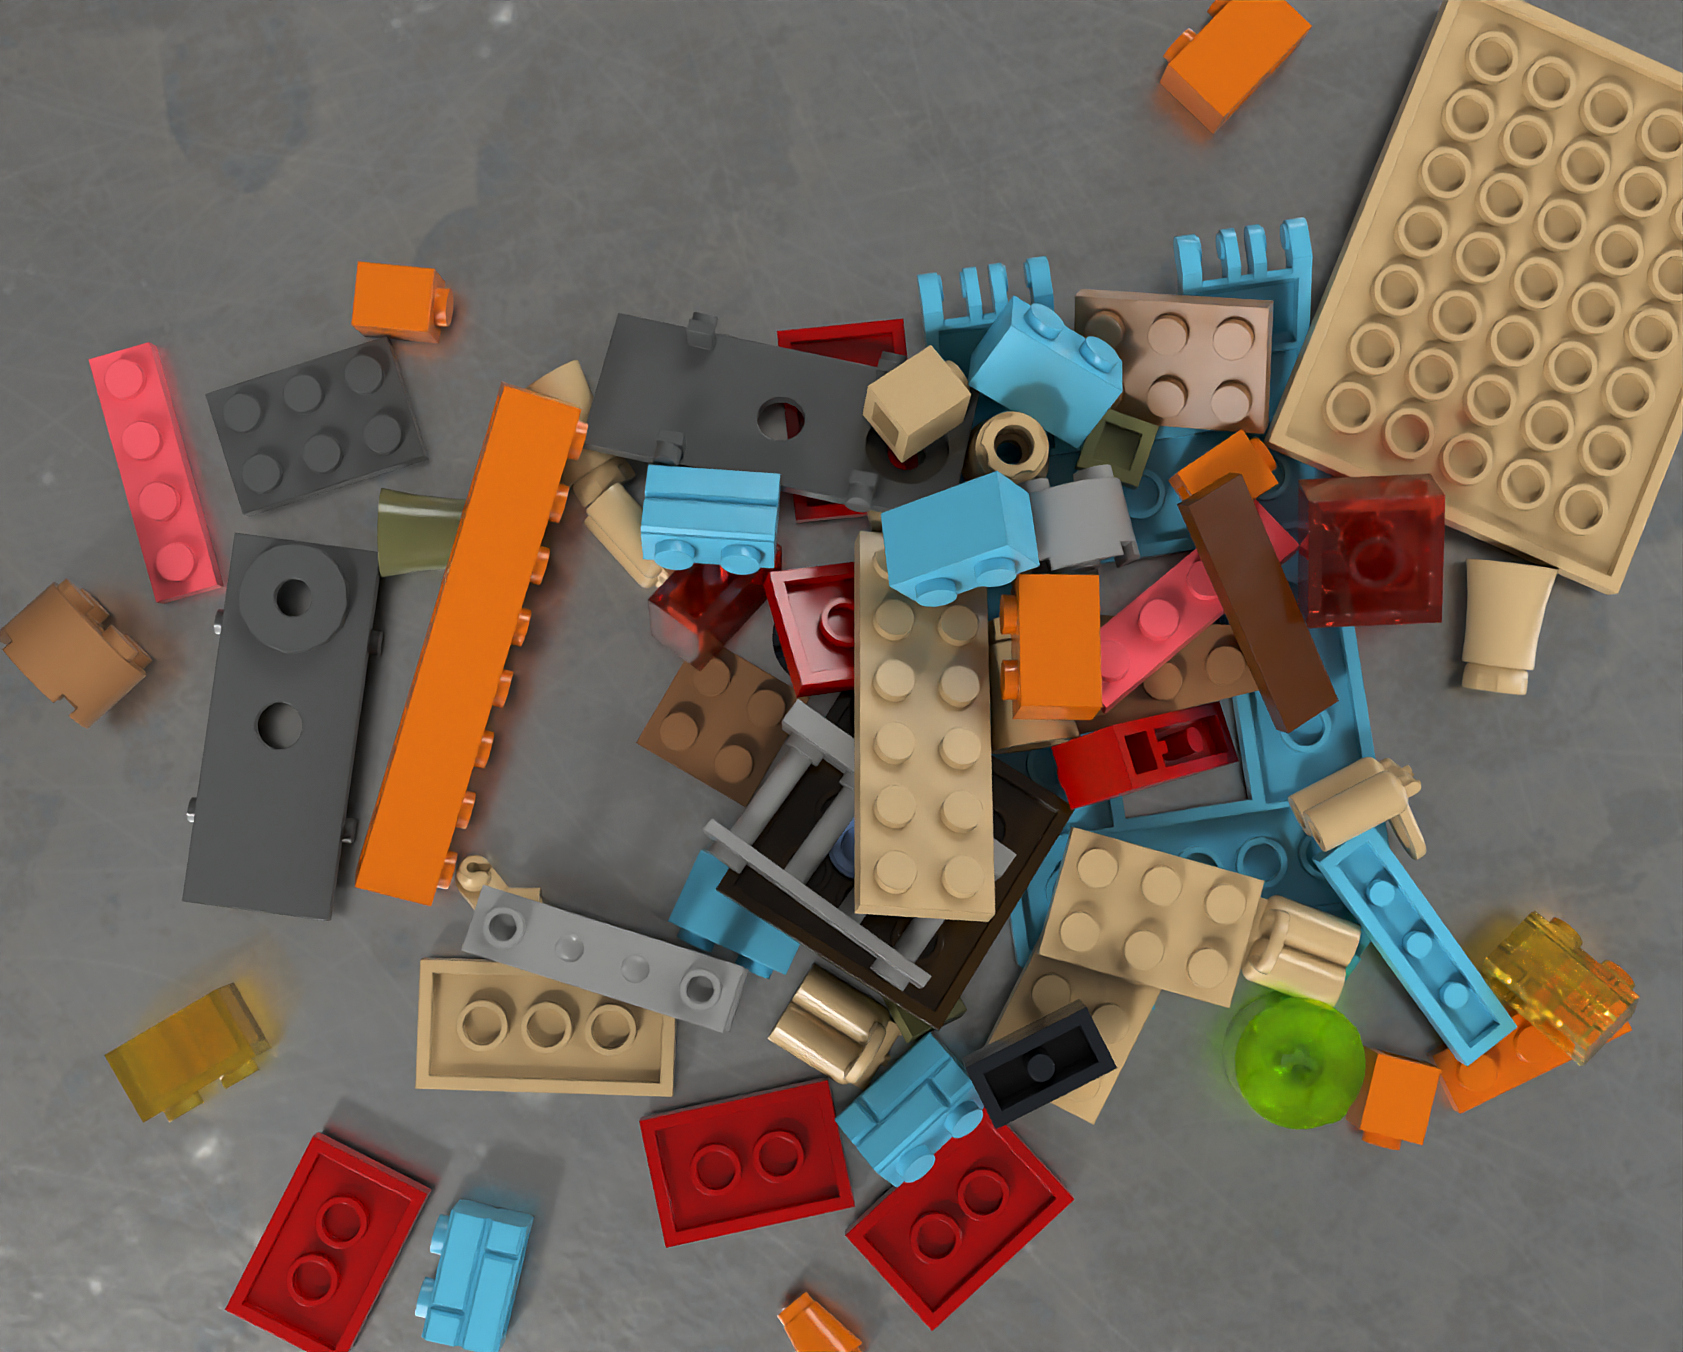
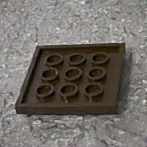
[716,690,1075,1031]

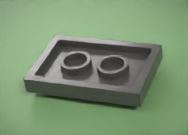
[205,336,429,517]

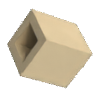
[863,345,971,463]

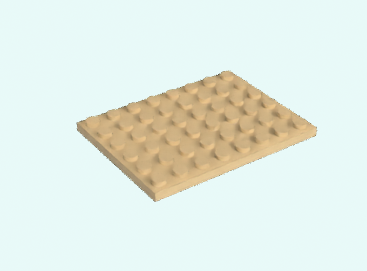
[1263,0,1683,595]

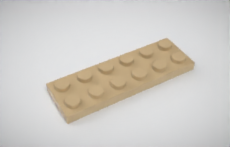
[854,531,995,922]

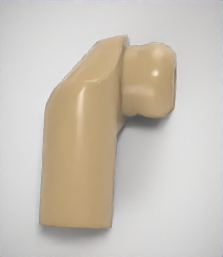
[455,855,543,910]

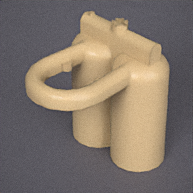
[584,482,683,594]
[1288,757,1426,860]
[1240,895,1361,1010]
[767,963,902,1091]

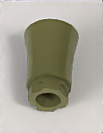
[377,488,466,577]

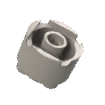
[1011,464,1140,587]

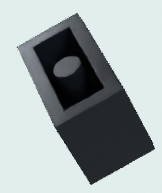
[962,999,1117,1129]

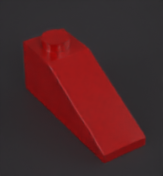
[1051,701,1239,810]

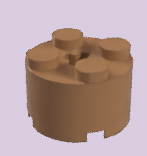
[0,578,153,729]

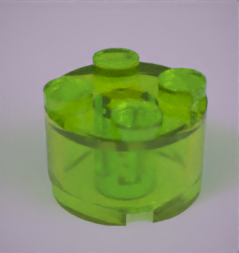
[1222,991,1366,1129]

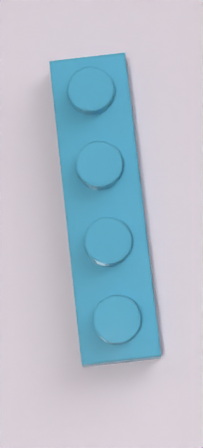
[1312,827,1518,1066]

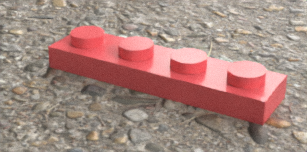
[88,342,224,604]
[1100,499,1300,714]

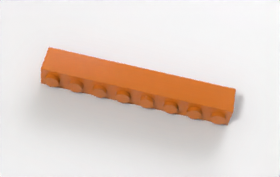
[355,381,588,906]

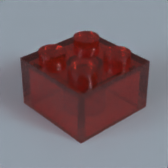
[1298,473,1446,628]

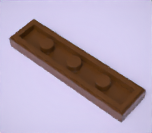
[1177,472,1339,733]

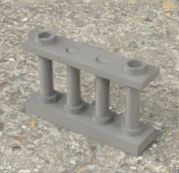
[704,699,1017,991]
[461,885,749,1033]

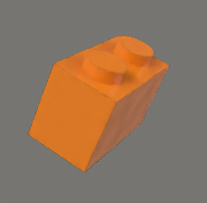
[1159,0,1312,134]
[999,574,1102,720]

